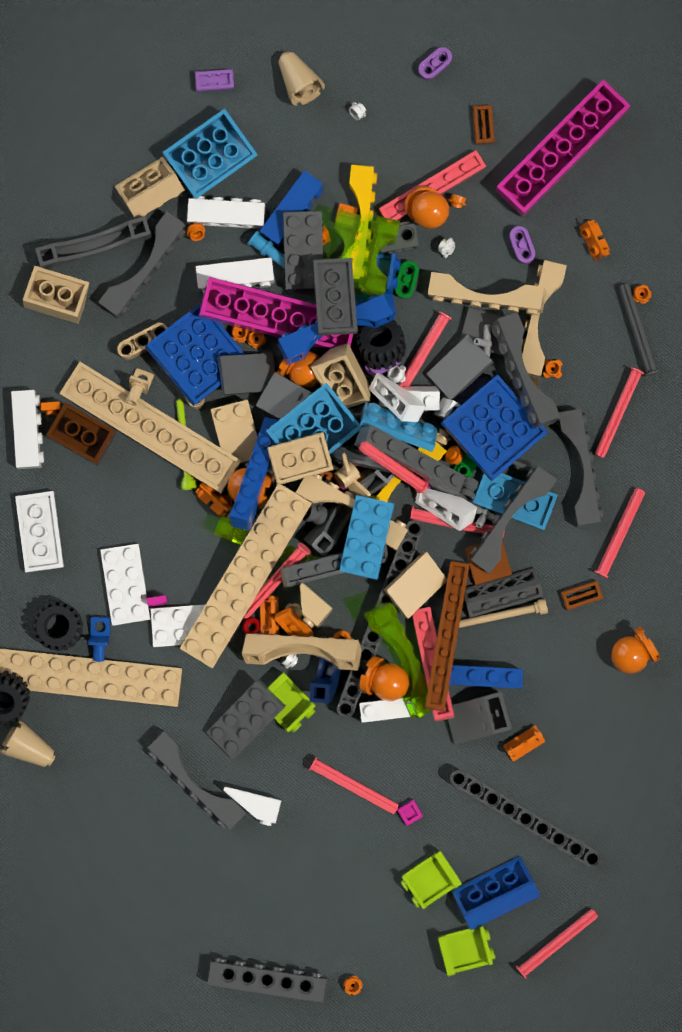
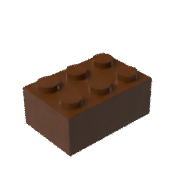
[46,402,117,466]

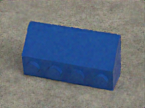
[451,856,540,930]

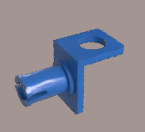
[88,617,110,662]

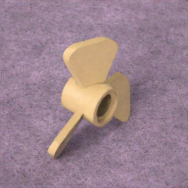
[332,452,371,498]

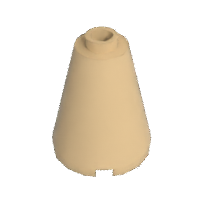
[278,52,325,106]
[0,719,56,767]

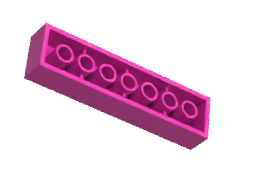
[496,80,630,217]
[198,277,353,351]

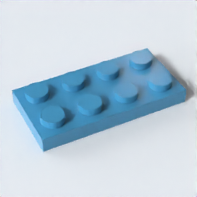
[360,402,437,452]
[473,473,558,531]
[339,495,395,579]

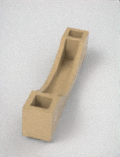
[521,260,567,379]
[428,272,546,315]
[296,474,408,551]
[242,633,362,670]

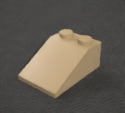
[211,400,258,463]

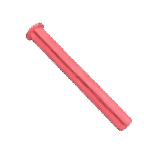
[397,311,452,387]
[595,367,644,458]
[359,441,428,493]
[594,488,645,579]
[409,506,505,538]
[244,543,311,618]
[309,757,399,814]
[516,909,598,979]

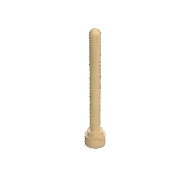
[459,598,548,628]

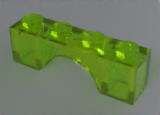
[334,209,364,265]
[358,216,400,297]

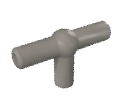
[474,324,492,357]
[471,503,497,528]

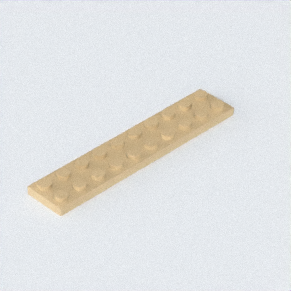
[59,362,242,494]
[180,484,312,668]
[0,649,182,707]

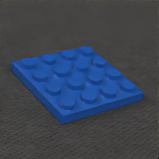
[145,302,246,406]
[441,375,548,482]

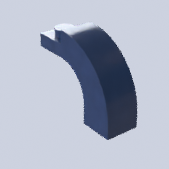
[309,636,341,704]

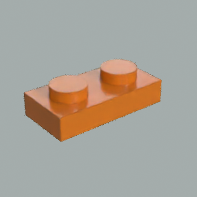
[274,607,314,637]

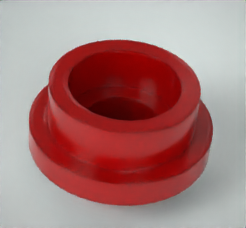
[242,617,260,634]

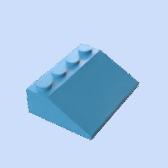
[163,109,258,199]
[266,382,362,454]

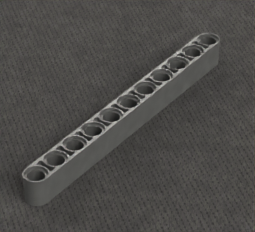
[337,520,423,718]

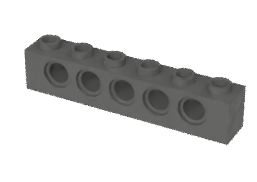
[207,957,327,1003]

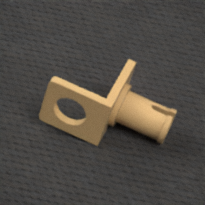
[126,368,154,406]

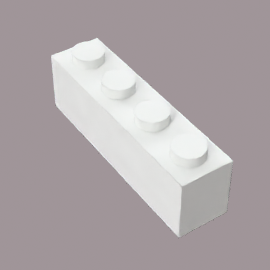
[187,196,265,229]
[196,258,274,294]
[11,390,44,469]

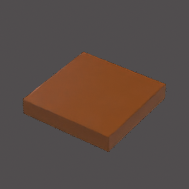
[464,541,512,585]

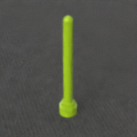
[176,399,197,490]

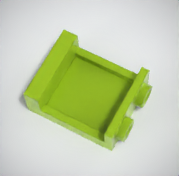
[268,672,316,733]
[401,850,462,909]
[437,925,495,976]

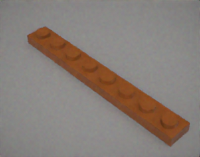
[425,561,470,712]

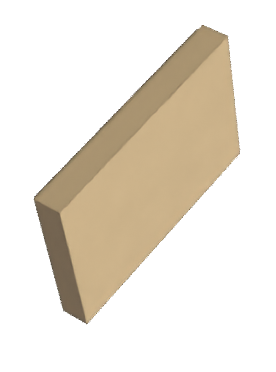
[267,432,334,485]
[384,551,447,619]

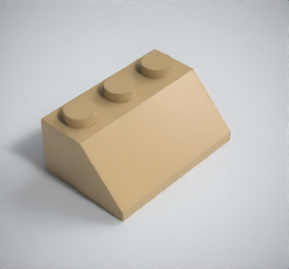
[115,157,184,219]
[23,266,90,324]
[311,343,371,408]
[300,583,332,628]

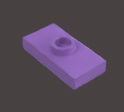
[195,69,234,92]

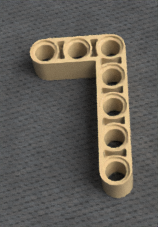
[117,323,205,409]

